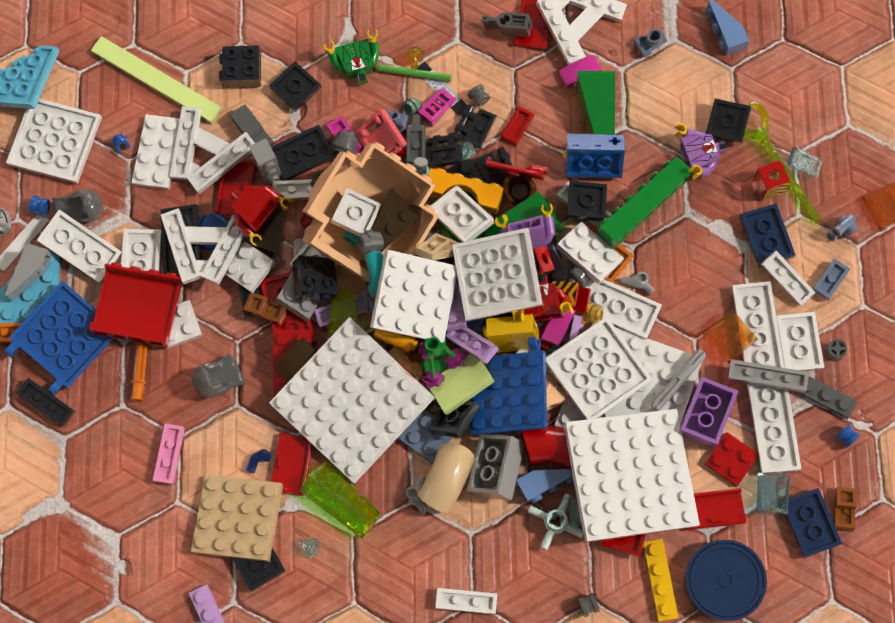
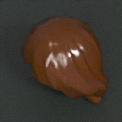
[501,173,537,205]

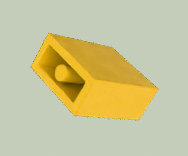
[483,314,540,353]

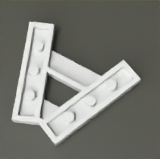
[536,0,627,65]
[169,107,255,194]
[161,208,245,285]

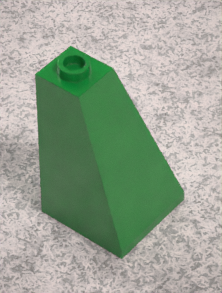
[576,71,615,135]
[482,191,566,238]

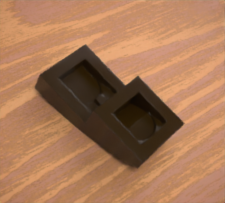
[274,337,317,381]

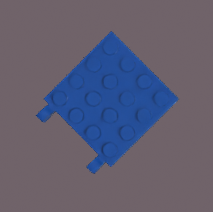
[4,281,114,396]
[470,337,547,436]

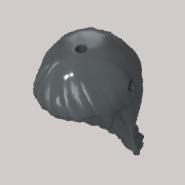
[52,189,103,224]
[191,353,245,398]

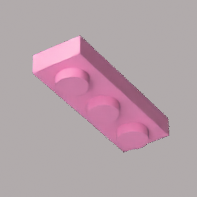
[153,424,185,485]

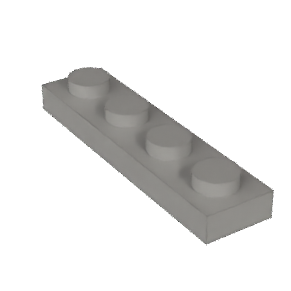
[727,359,809,393]

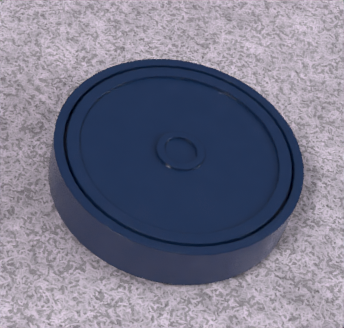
[684,540,767,622]

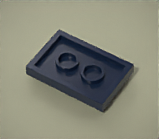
[740,203,796,268]
[781,488,842,558]

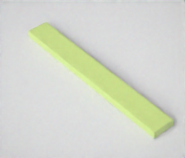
[91,36,222,124]

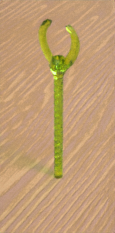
[744,101,822,224]

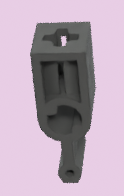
[481,12,532,37]
[230,104,274,146]

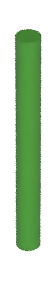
[378,64,452,82]

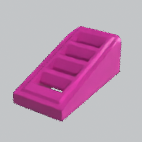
[418,88,456,127]

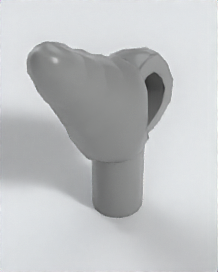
[618,272,655,295]
[406,476,426,515]

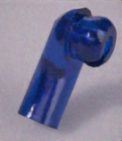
[246,449,272,474]

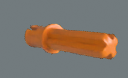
[130,344,148,402]

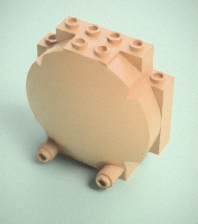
[301,142,439,283]

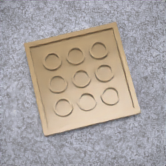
[191,475,283,562]

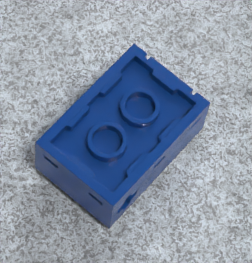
[563,134,625,178]

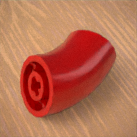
[521,426,572,469]

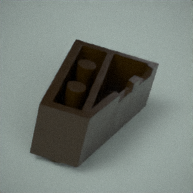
[370,188,419,253]
[244,194,287,258]

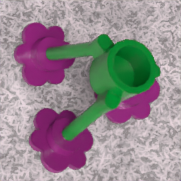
[418,337,466,388]

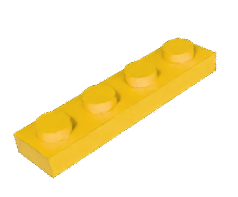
[643,539,679,622]

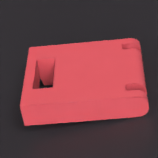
[355,109,407,154]

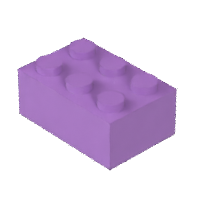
[680,376,738,449]

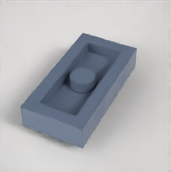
[813,258,850,301]

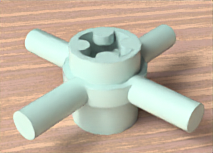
[528,493,583,550]

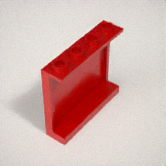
[89,262,182,348]

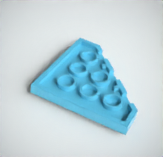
[0,45,59,109]
[0,250,61,323]

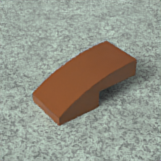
[243,292,288,325]
[834,487,857,531]

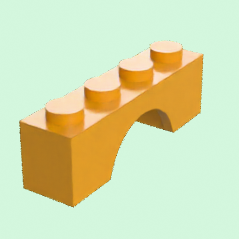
[428,168,503,215]

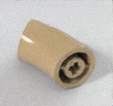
[418,443,475,513]

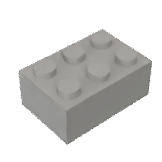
[467,434,525,500]

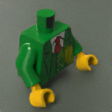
[323,28,380,85]

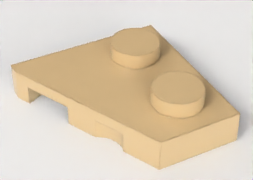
[415,233,459,261]

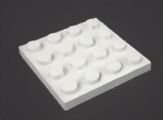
[6,99,102,184]
[452,228,543,321]
[370,250,457,343]
[546,317,653,420]

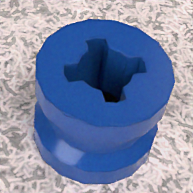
[28,195,50,217]
[835,424,860,449]

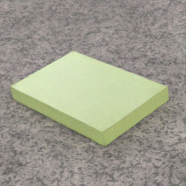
[430,354,495,415]

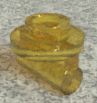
[406,47,424,69]
[583,302,603,324]

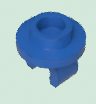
[111,133,130,153]

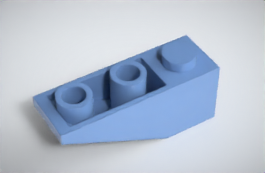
[705,0,749,56]
[516,469,574,504]

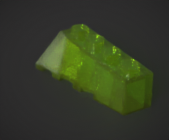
[300,459,381,538]

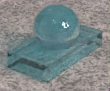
[787,147,823,178]

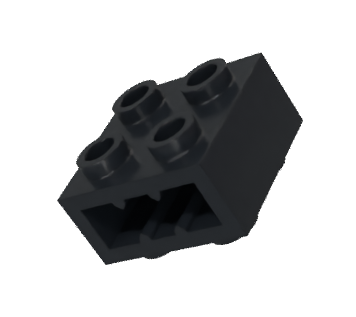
[219,45,261,88]
[292,255,338,303]

